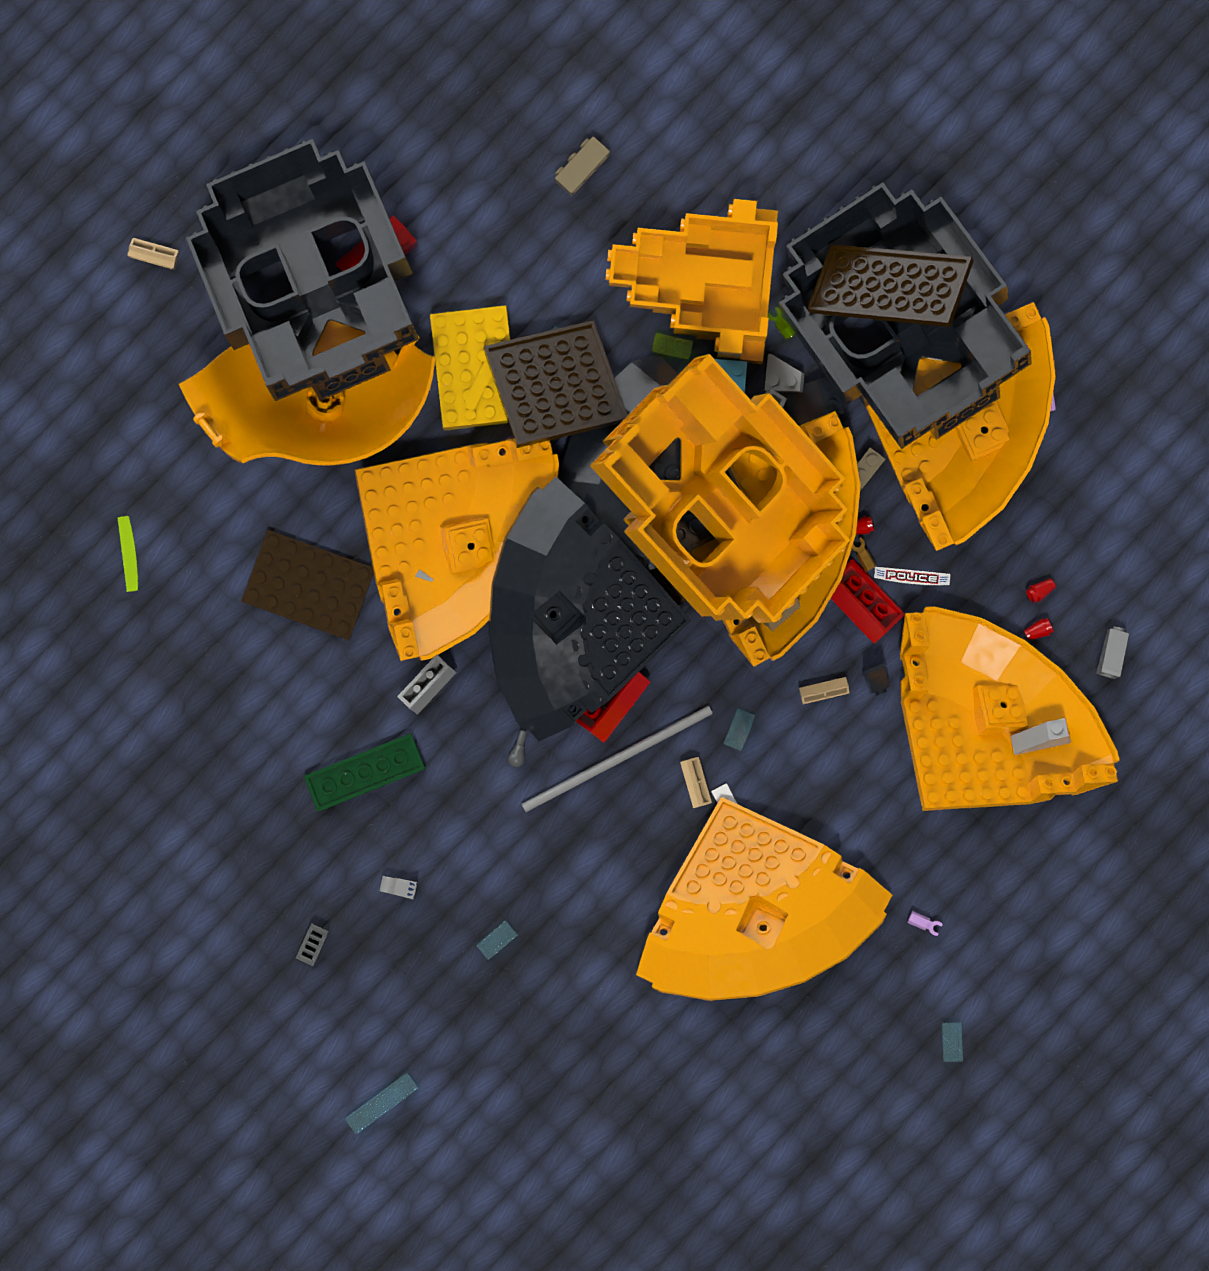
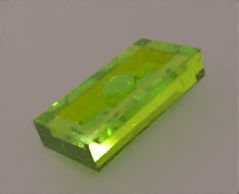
[652,333,693,361]

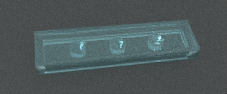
[345,1072,419,1134]

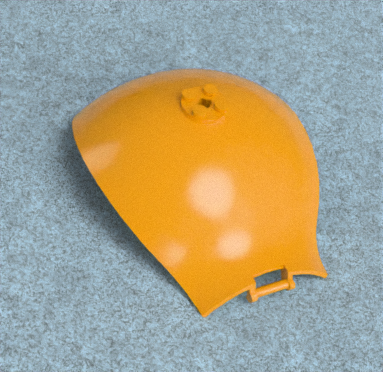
[178,321,435,465]

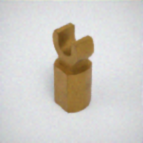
[851,538,877,572]

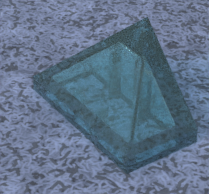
[723,708,755,751]

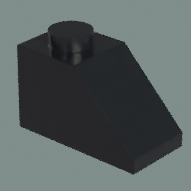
[863,664,890,696]

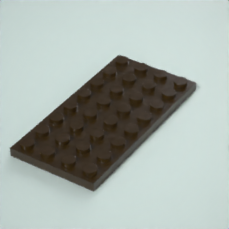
[807,244,974,327]

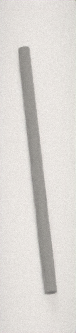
[522,706,713,812]

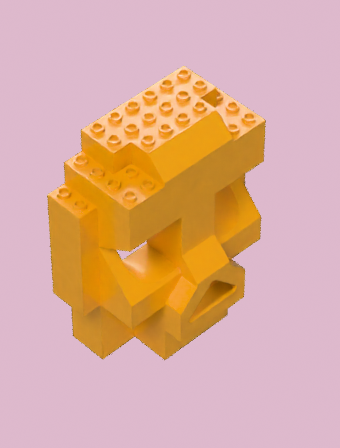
[590,354,850,623]

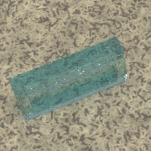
[476,920,518,960]
[941,1022,963,1062]

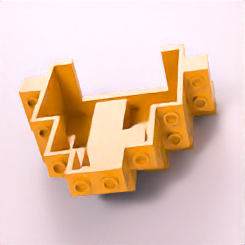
[605,199,778,364]

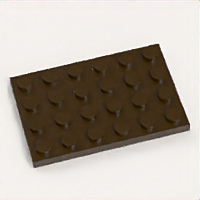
[241,530,374,641]

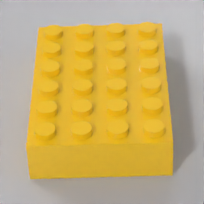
[430,306,510,431]

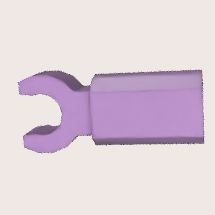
[907,911,943,936]

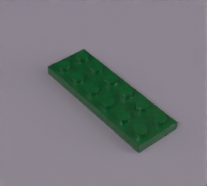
[304,733,425,812]

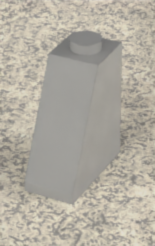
[1096,626,1129,679]

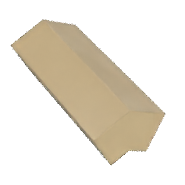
[127,238,179,270]
[798,677,849,704]
[680,757,712,808]

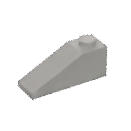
[1011,718,1071,755]

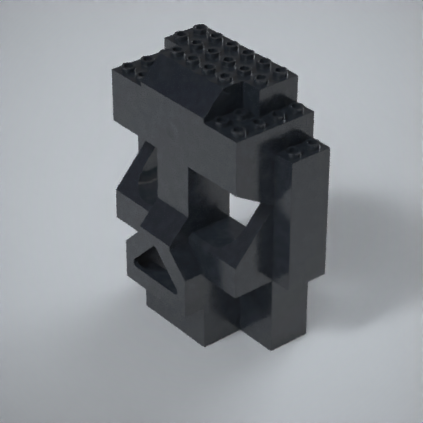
[186,139,419,401]
[779,183,1032,449]

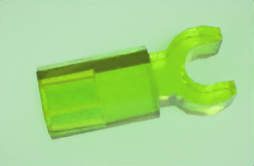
[767,307,795,341]

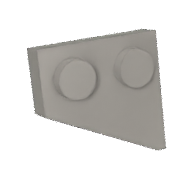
[765,354,804,393]

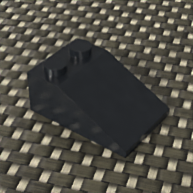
[778,378,844,426]

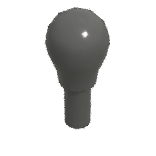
[508,730,527,768]

